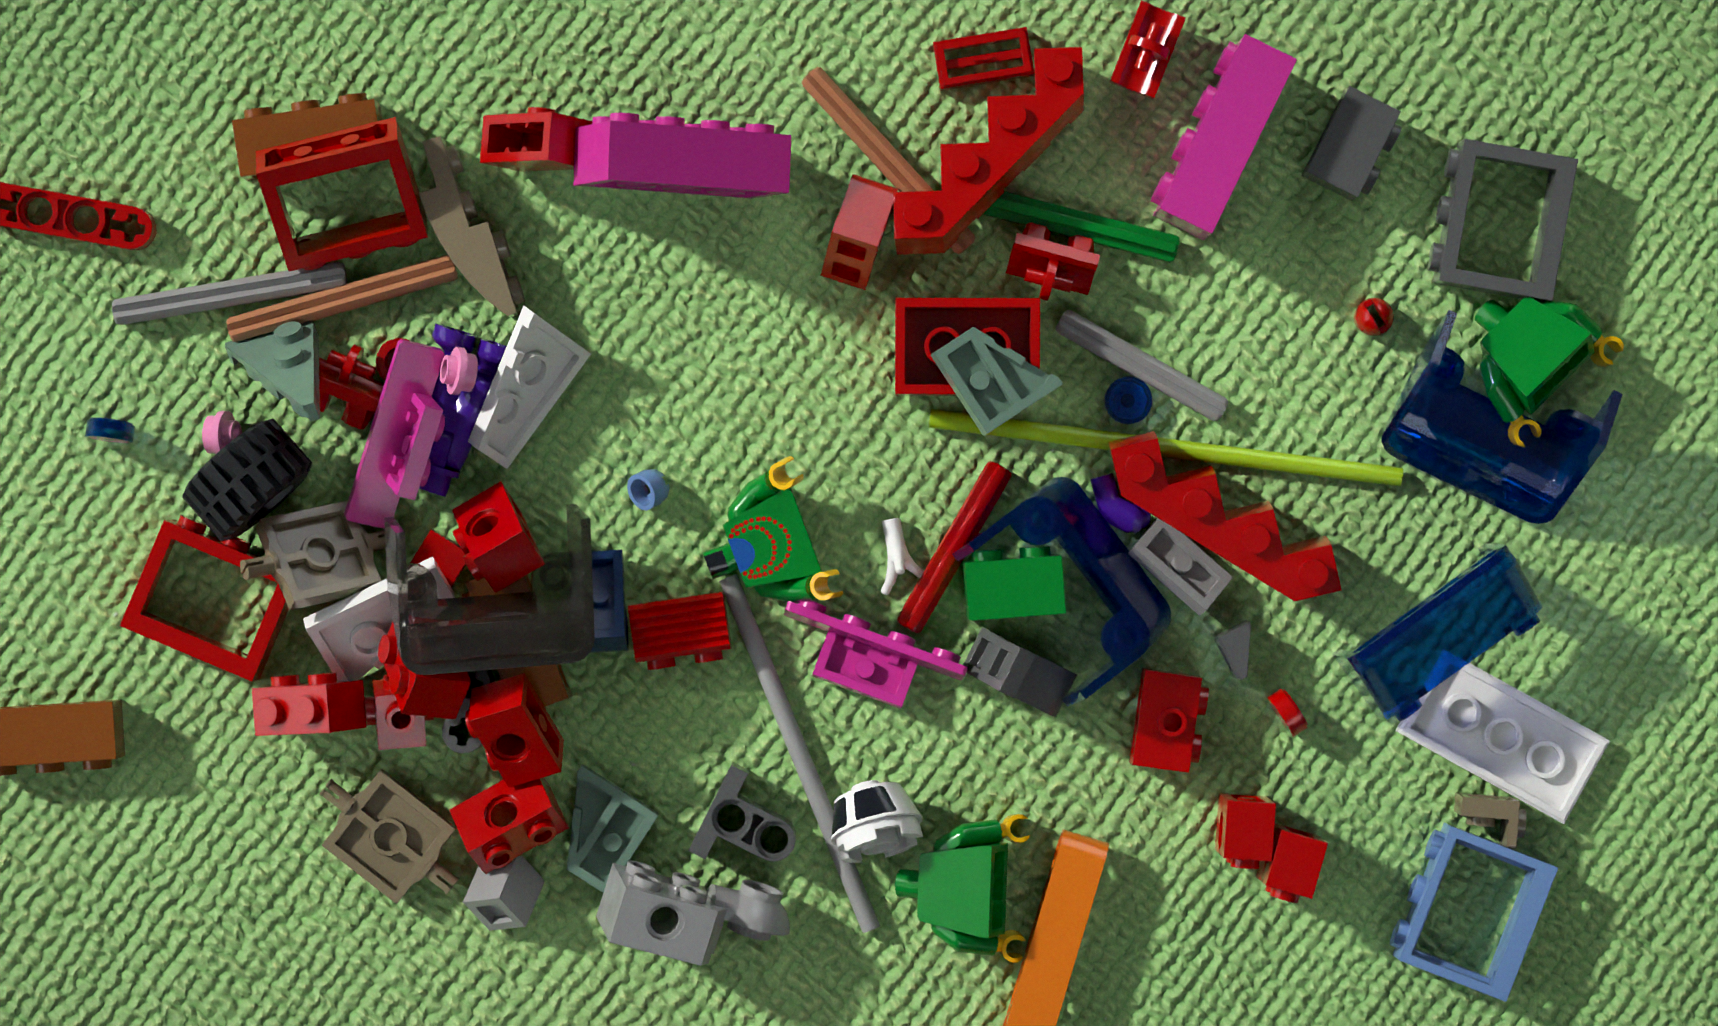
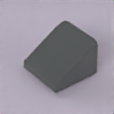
[1214,620,1251,680]

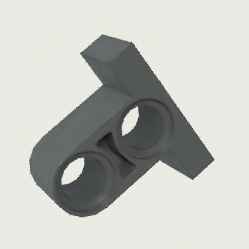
[963,627,1077,717]
[688,762,796,862]

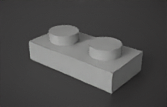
[1128,518,1233,616]

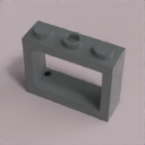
[1427,139,1578,302]

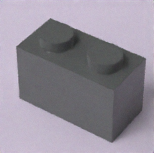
[1301,86,1402,201]

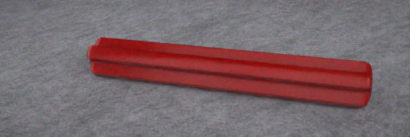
[897,461,1012,633]

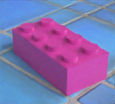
[1150,34,1297,241]
[573,113,791,199]

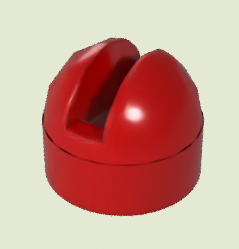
[1354,298,1394,336]

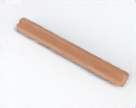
[802,67,975,254]
[227,255,458,342]

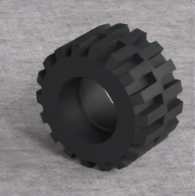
[182,419,312,541]

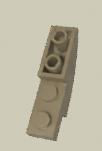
[419,136,525,318]

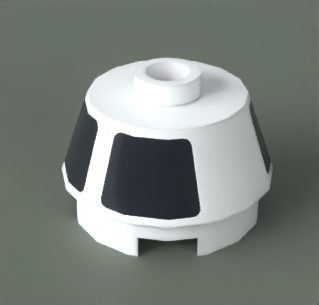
[831,780,923,863]

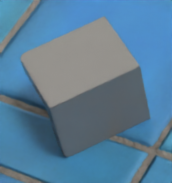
[463,855,544,931]

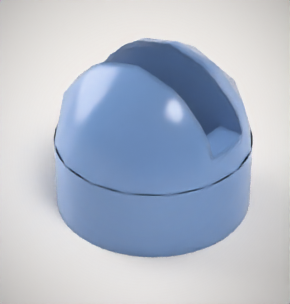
[627,469,670,511]

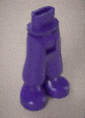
[419,323,507,497]

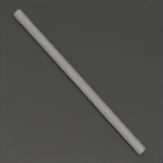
[719,574,880,933]

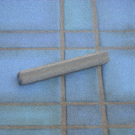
[1056,310,1228,421]

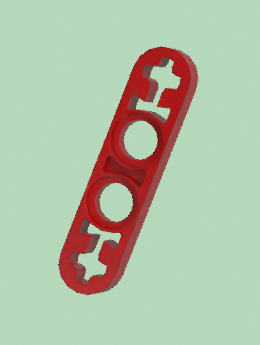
[0,182,156,250]

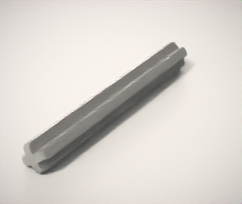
[112,262,347,325]

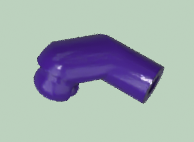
[1090,473,1151,533]

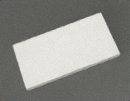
[1395,648,1610,824]

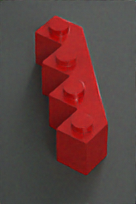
[893,47,1084,255]
[1108,431,1342,601]

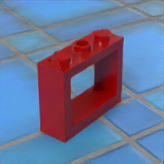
[256,117,428,272]
[120,515,289,682]

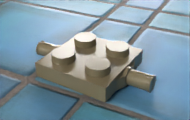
[240,501,397,610]
[319,769,459,904]

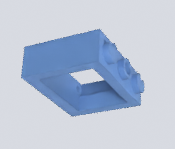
[1390,822,1558,1002]

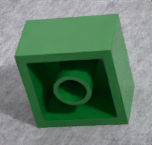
[962,545,1066,621]

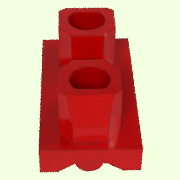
[1109,0,1186,99]
[1005,222,1100,301]
[319,344,384,430]

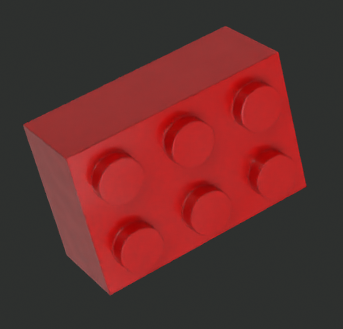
[895,298,1040,396]

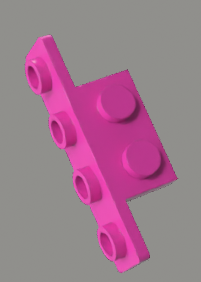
[344,339,445,529]
[784,600,968,709]

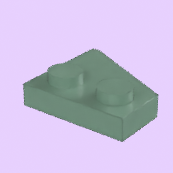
[930,327,1063,436]
[567,764,659,893]

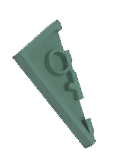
[225,320,320,422]

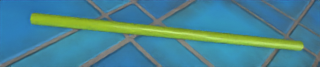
[929,409,1403,487]

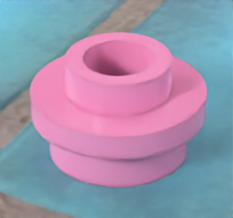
[440,347,478,395]
[202,411,242,455]

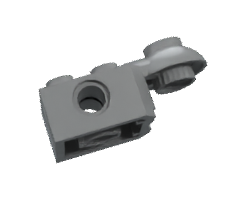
[596,860,790,966]

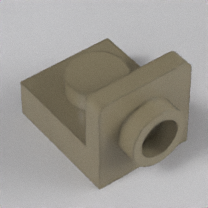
[1454,793,1526,849]

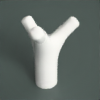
[881,518,924,595]

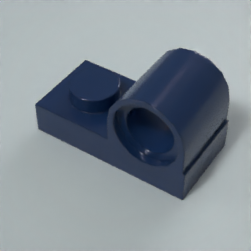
[575,549,629,654]

